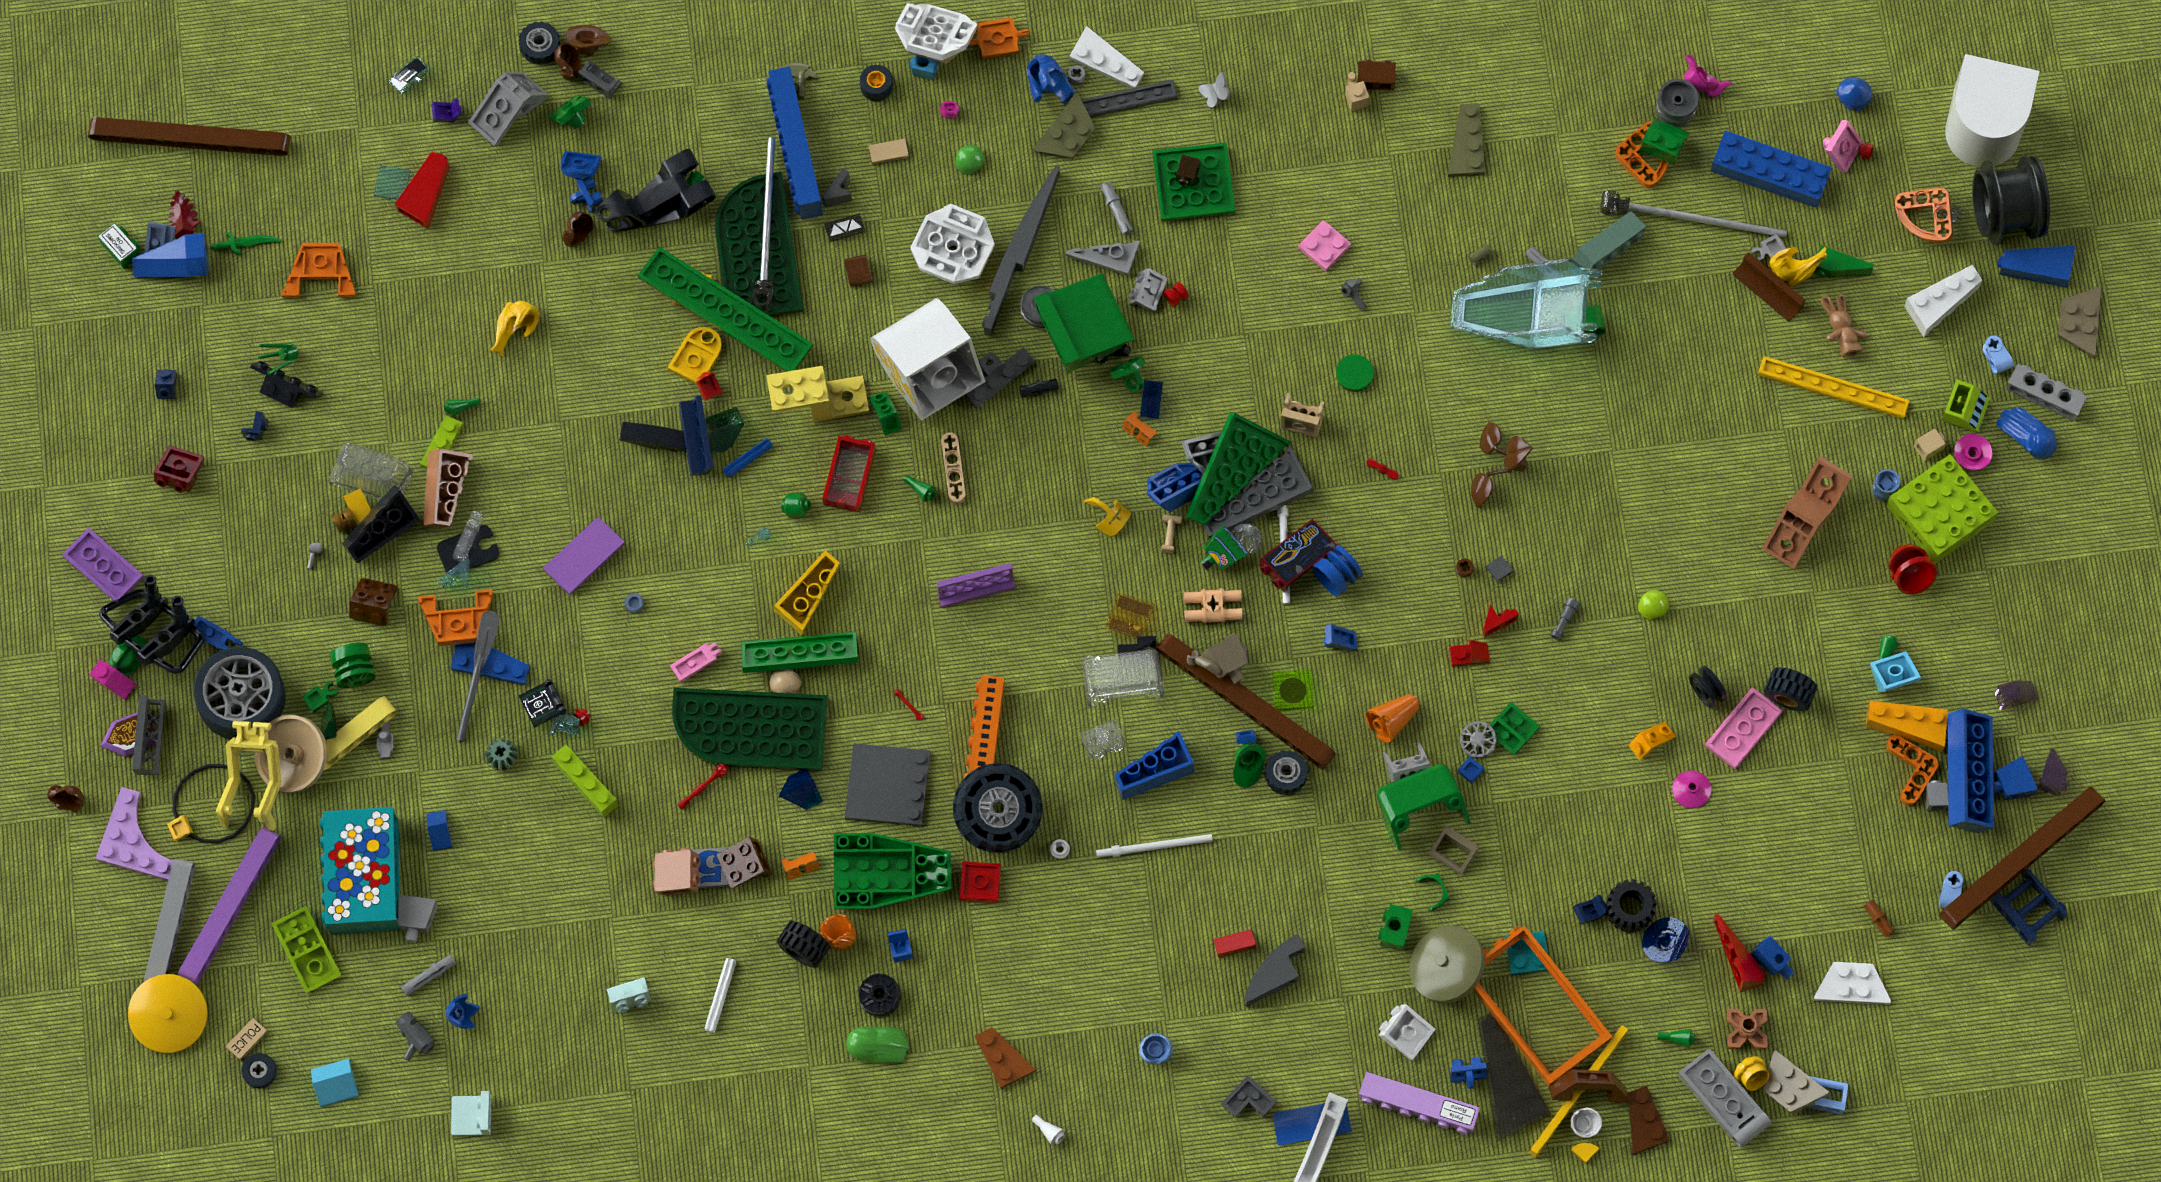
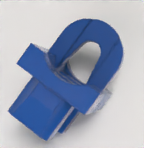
[569,176,603,213]
[1451,1057,1487,1089]

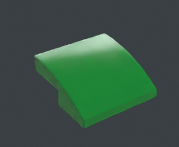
[1486,702,1541,755]

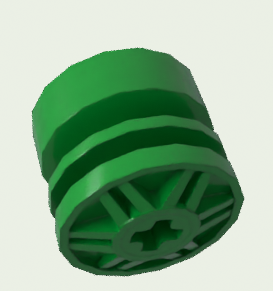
[329,642,376,689]

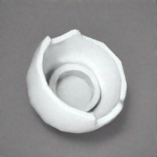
[1570,1107,1602,1138]

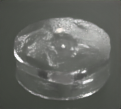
[1941,204,1961,223]

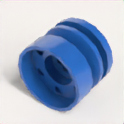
[1312,545,1363,597]

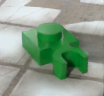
[302,681,339,713]

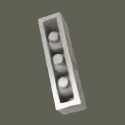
[2005,364,2087,422]

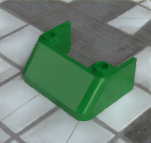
[1377,764,1471,851]

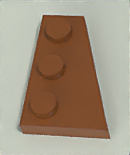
[975,1027,1036,1089]

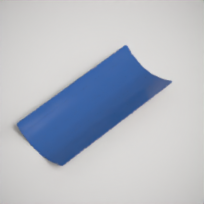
[1273,1103,1352,1145]

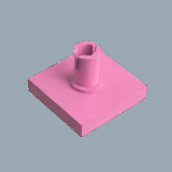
[1823,120,1863,173]

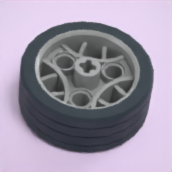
[193,647,286,739]

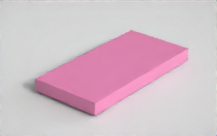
[1705,687,1783,769]

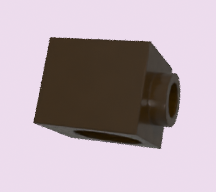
[1176,154,1200,186]

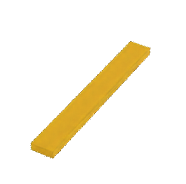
[1758,356,1910,419]
[1530,1025,1628,1158]

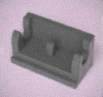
[578,60,622,99]

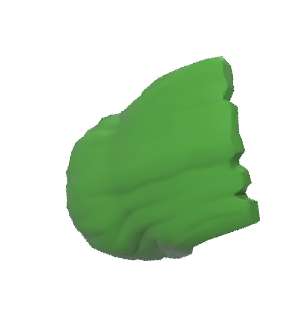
[846,1027,909,1063]

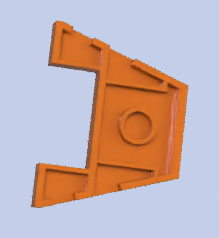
[282,243,356,298]
[418,589,494,646]

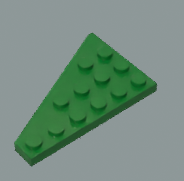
[1186,412,1291,525]

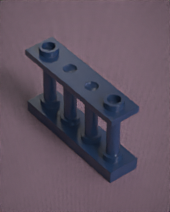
[1989,868,2068,946]

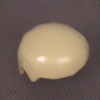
[769,669,801,694]

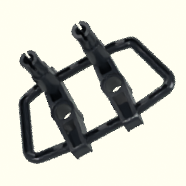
[99,575,205,674]

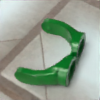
[1416,873,1450,911]

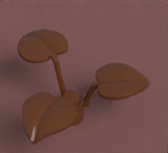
[1471,422,1533,508]

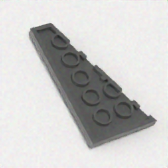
[1203,446,1314,539]

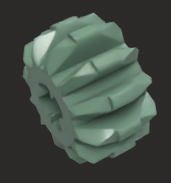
[484,737,518,771]

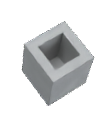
[1925,780,1948,811]

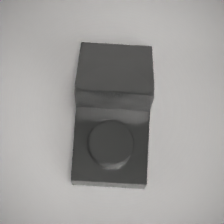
[822,168,852,206]

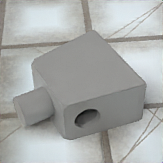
[398,895,438,943]

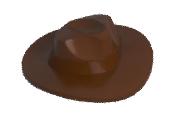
[566,25,610,56]

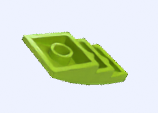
[271,906,342,993]

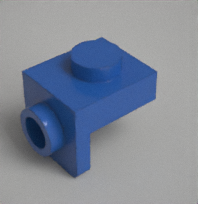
[888,929,913,963]

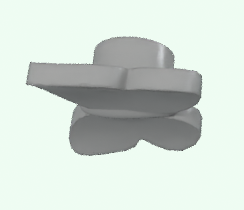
[1199,72,1230,108]

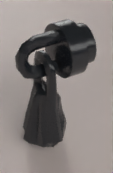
[1095,344,1131,364]

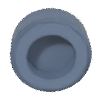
[624,593,644,614]

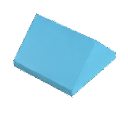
[1870,651,1921,692]
[311,1059,359,1107]

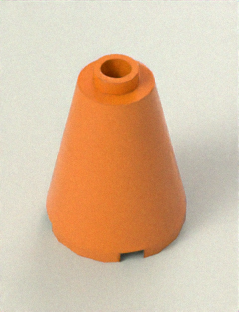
[1365,694,1419,743]

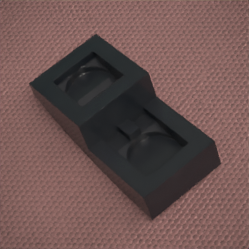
[1118,636,1156,658]

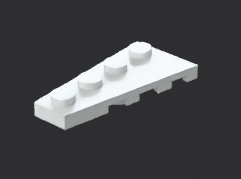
[1069,26,1144,88]

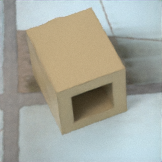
[1914,428,1946,461]

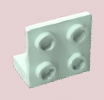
[607,978,651,1013]
[451,1091,492,1136]

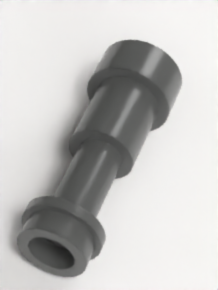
[1550,598,1581,641]

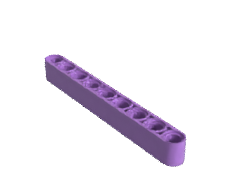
[178,827,281,985]

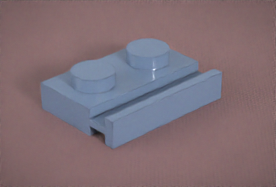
[145,221,176,252]

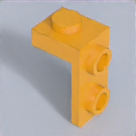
[1628,722,1675,761]

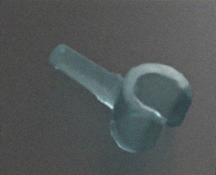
[745,527,772,546]

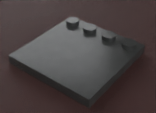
[845,743,931,827]

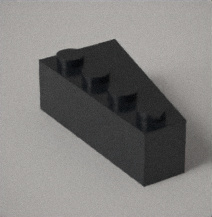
[342,485,420,564]

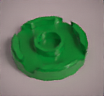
[1336,354,1373,392]

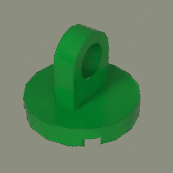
[1109,356,1146,393]

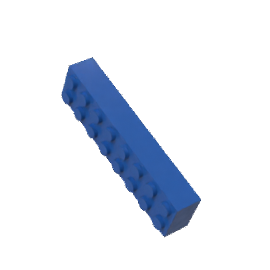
[766,66,823,220]

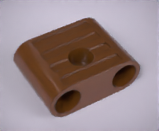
[844,254,872,287]

